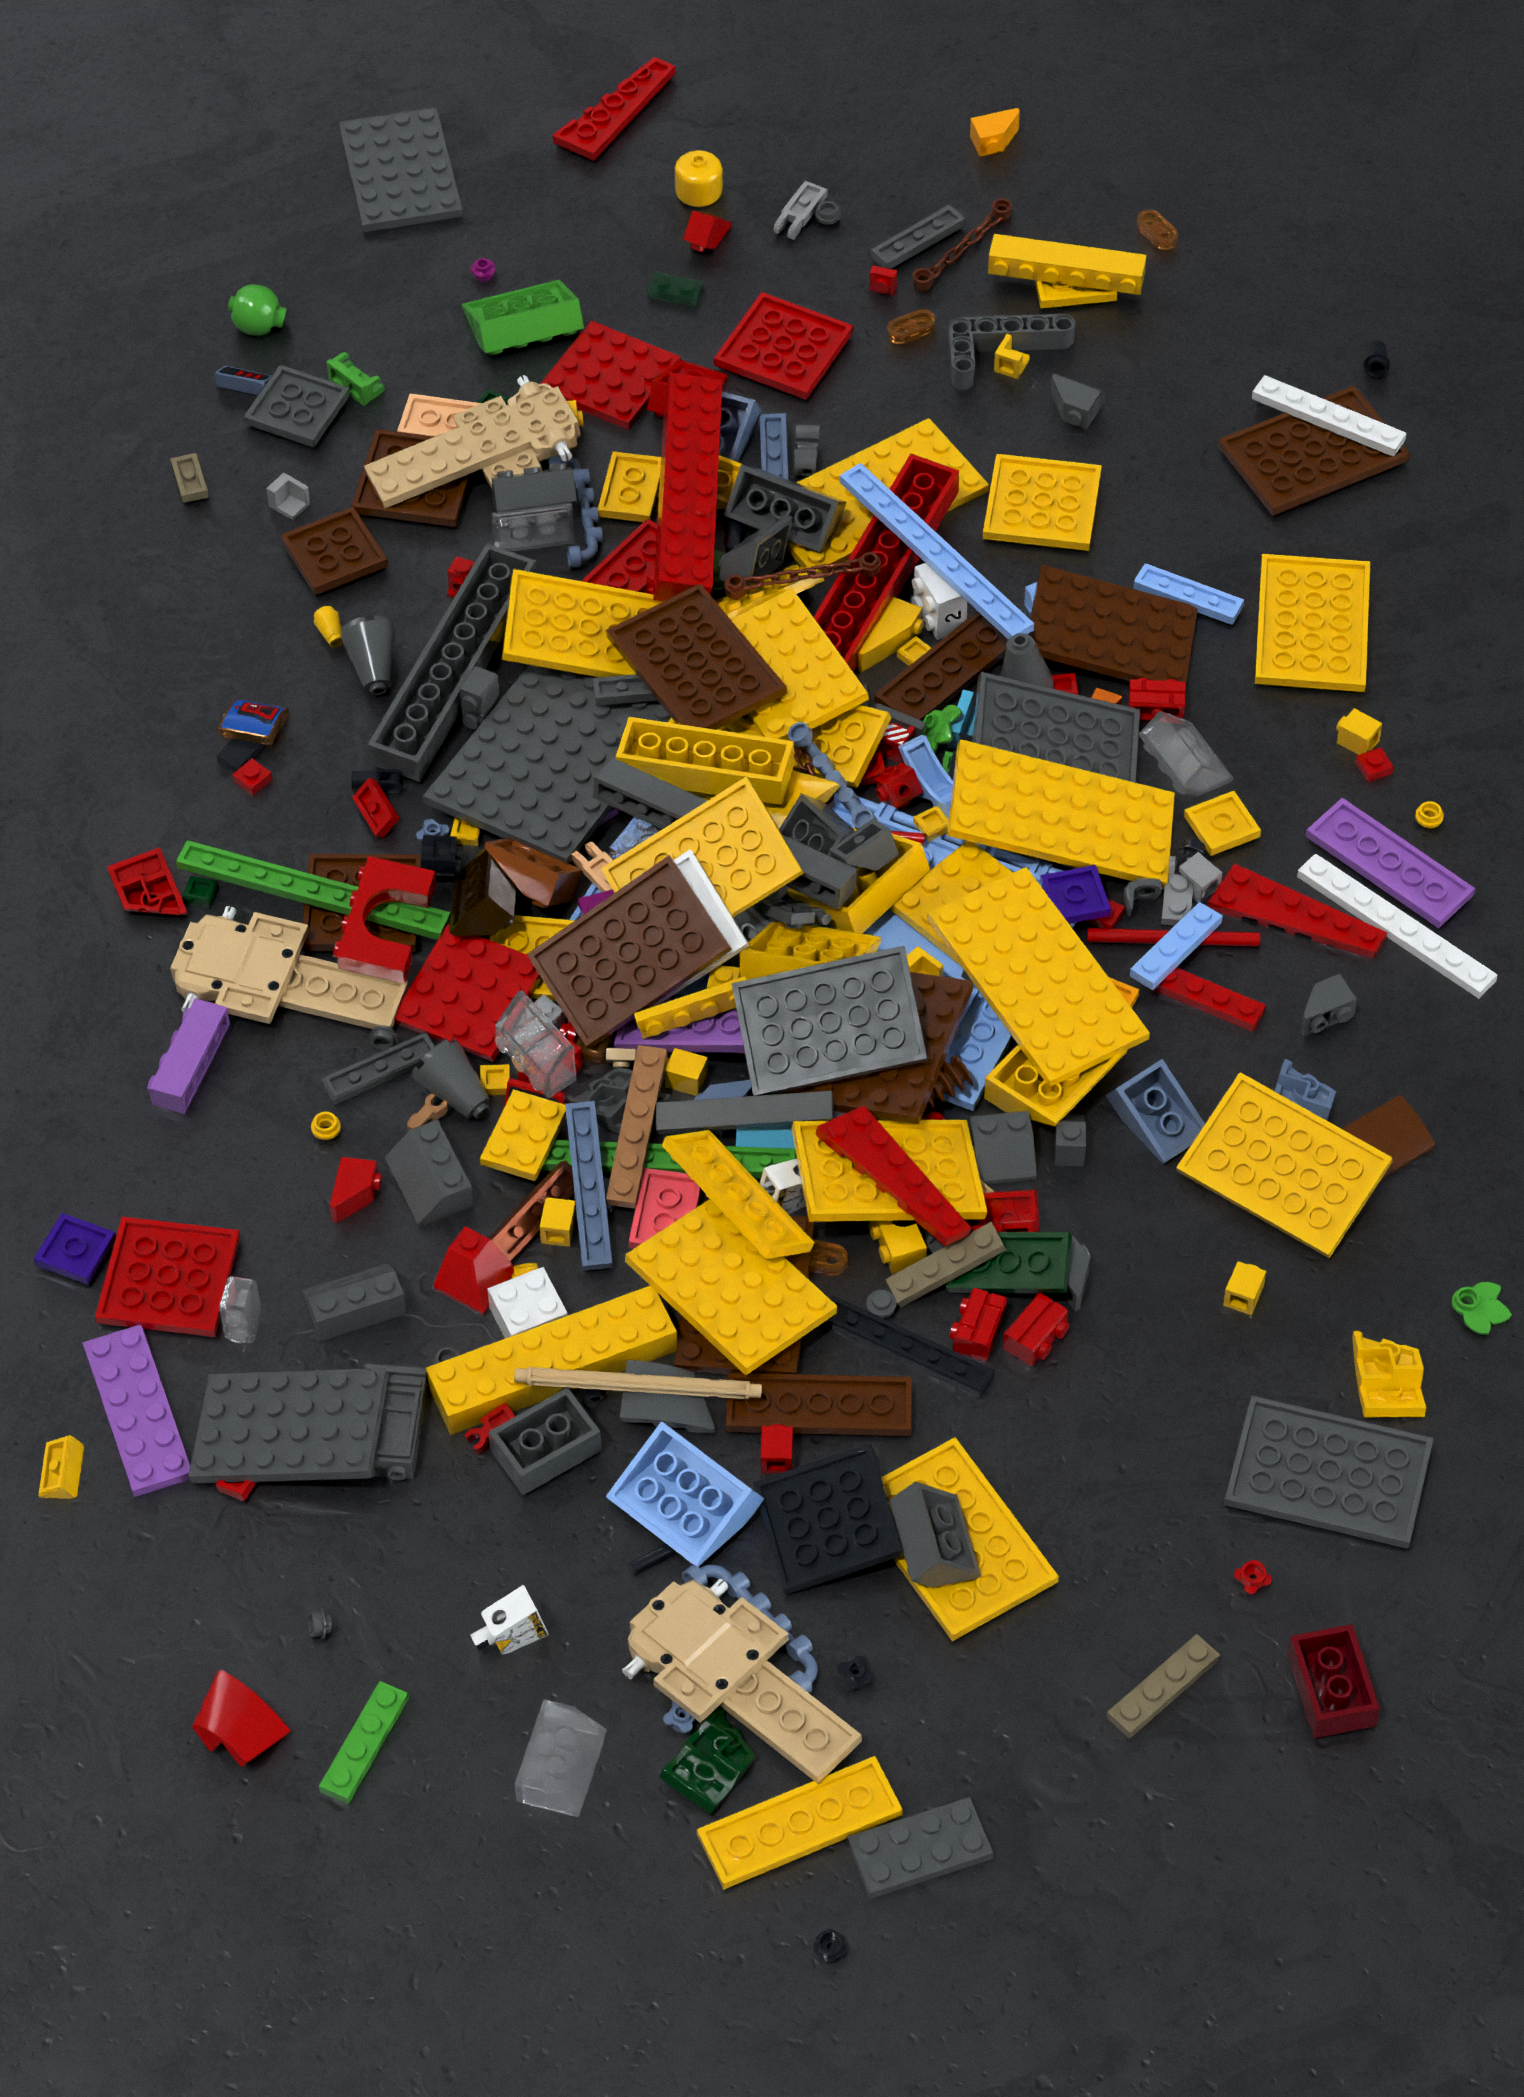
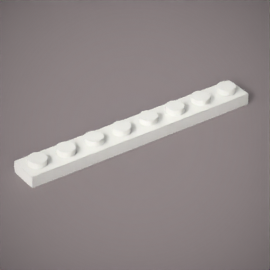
[1297,853,1498,999]

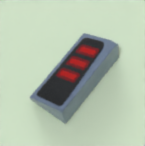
[215,366,272,395]

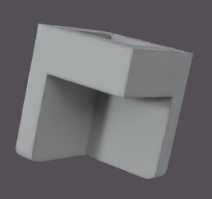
[266,472,310,520]
[1179,852,1222,903]

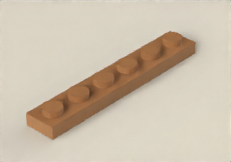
[606,1045,667,1209]

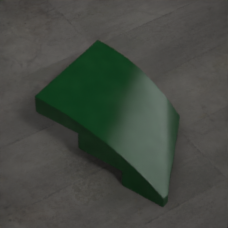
[659,1705,755,1815]

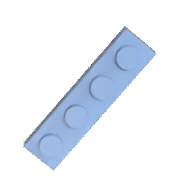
[1133,563,1244,625]
[1130,902,1222,990]

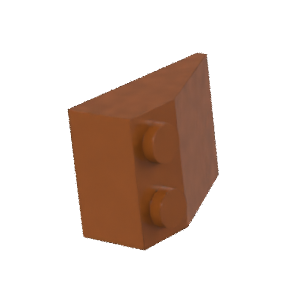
[484,838,582,908]

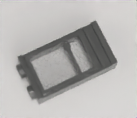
[365,1364,428,1480]

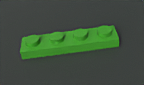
[319,1681,409,1804]

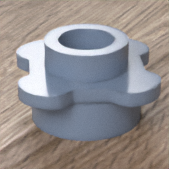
[416,819,449,841]
[663,1701,695,1733]

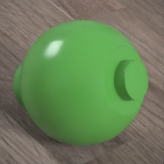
[227,284,287,336]

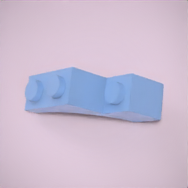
[898,735,953,819]

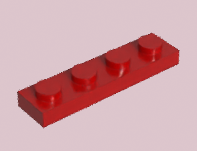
[1154,967,1266,1032]

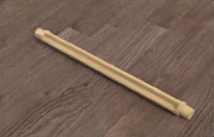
[514,1367,762,1400]

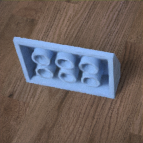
[606,1421,764,1567]

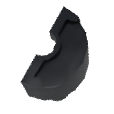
[420,835,462,877]

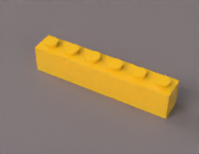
[988,234,1146,295]

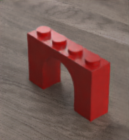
[333,856,436,984]

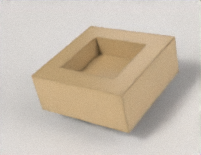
[606,1048,637,1069]

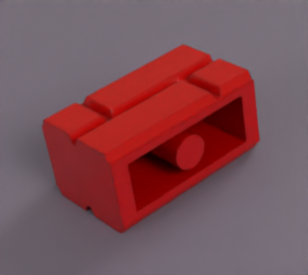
[1128,678,1185,722]
[949,1288,1007,1362]
[1003,1292,1069,1366]

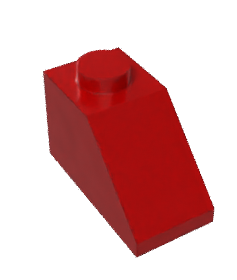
[683,210,732,252]
[329,1157,382,1223]

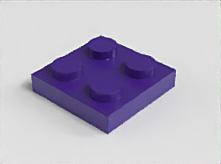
[1040,865,1111,924]
[33,1213,116,1285]

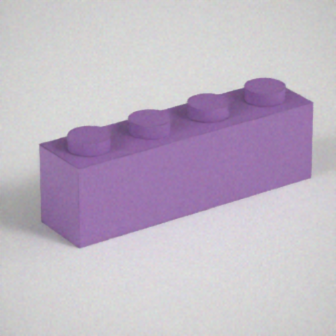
[147,998,230,1114]

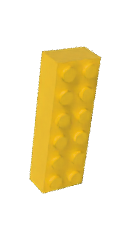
[615,717,794,805]

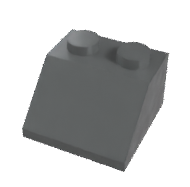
[969,1111,1037,1185]

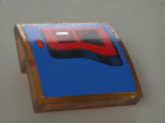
[217,698,289,746]

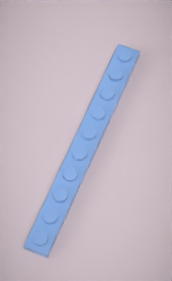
[840,463,1034,640]

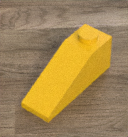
[857,597,925,672]

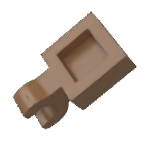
[407,1093,448,1131]

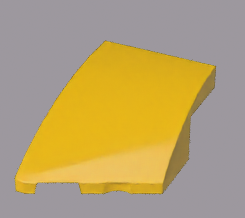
[763,770,840,829]
[1352,1331,1426,1417]

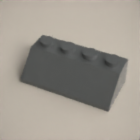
[724,465,847,552]

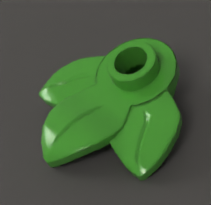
[923,705,962,753]
[1451,1282,1512,1335]

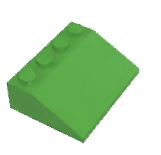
[462,280,584,354]

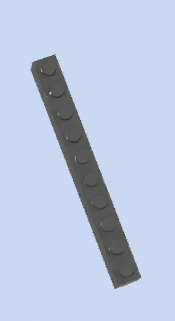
[593,758,858,909]

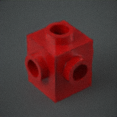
[874,763,923,808]

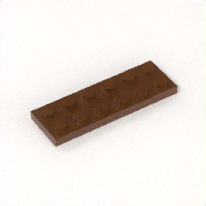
[874,611,1008,721]
[726,1373,912,1436]

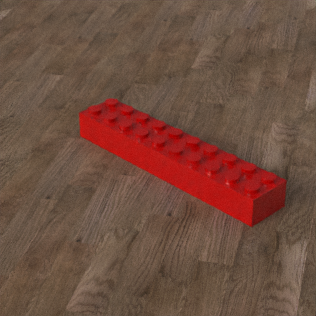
[653,372,723,602]
[813,453,959,672]

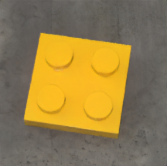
[1184,791,1261,856]

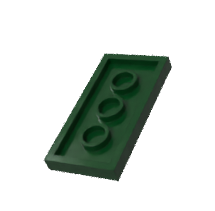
[946,1232,1072,1293]

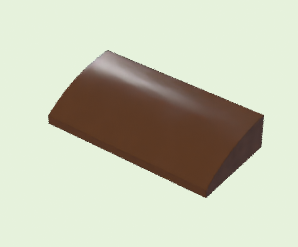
[1341,1094,1435,1179]

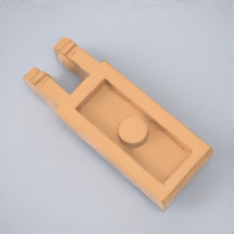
[572,841,613,892]

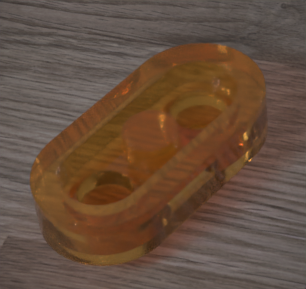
[1137,210,1178,250]
[887,309,936,344]
[809,1239,848,1276]

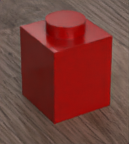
[761,1424,793,1474]

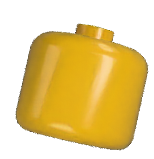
[675,150,723,207]

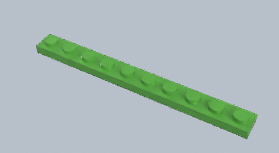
[176,840,451,940]
[541,1140,796,1179]

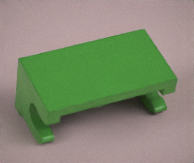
[326,352,385,406]

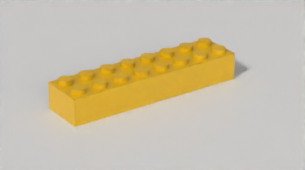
[426,1286,677,1435]

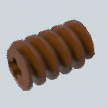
[927,1055,973,1108]

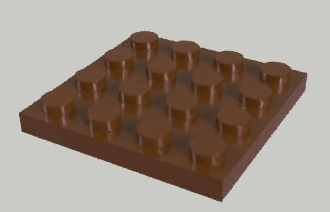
[351,429,472,527]
[302,854,421,952]

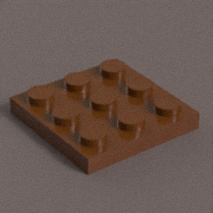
[280,507,388,595]

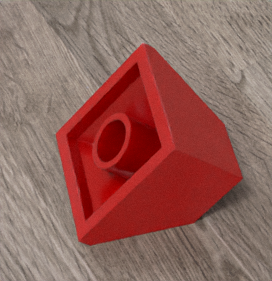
[433,1226,514,1316]

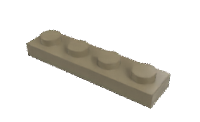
[885,1222,1007,1308]
[1107,1634,1220,1739]

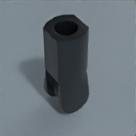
[724,517,744,553]
[351,769,403,794]

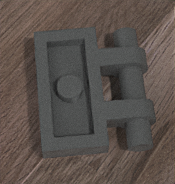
[758,899,831,928]

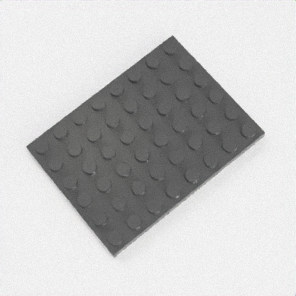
[423,665,671,864]

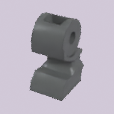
[794,424,820,476]

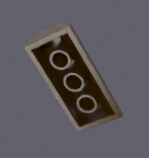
[449,848,517,936]

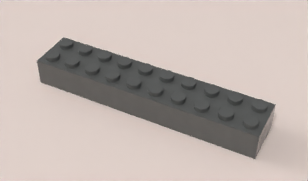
[368,544,536,782]

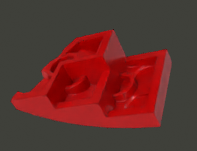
[107,847,188,915]
[972,1189,1039,1232]
[192,1670,291,1768]

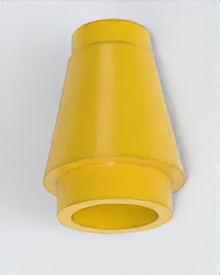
[313,606,343,648]

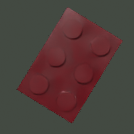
[1287,1624,1380,1738]

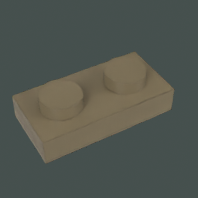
[170,453,209,503]

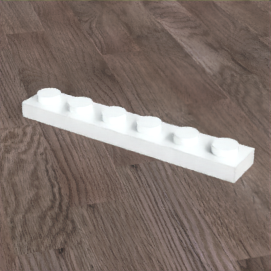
[1252,375,1406,457]

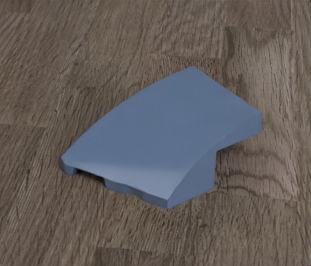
[1274,1059,1336,1121]

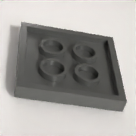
[243,365,350,447]

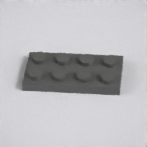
[847,1797,993,1899]

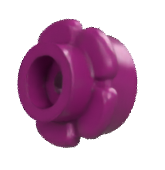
[470,258,495,282]

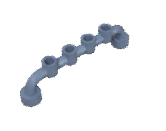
[546,455,603,568]
[788,722,877,829]
[682,1565,818,1693]

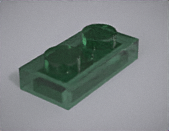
[647,272,703,307]

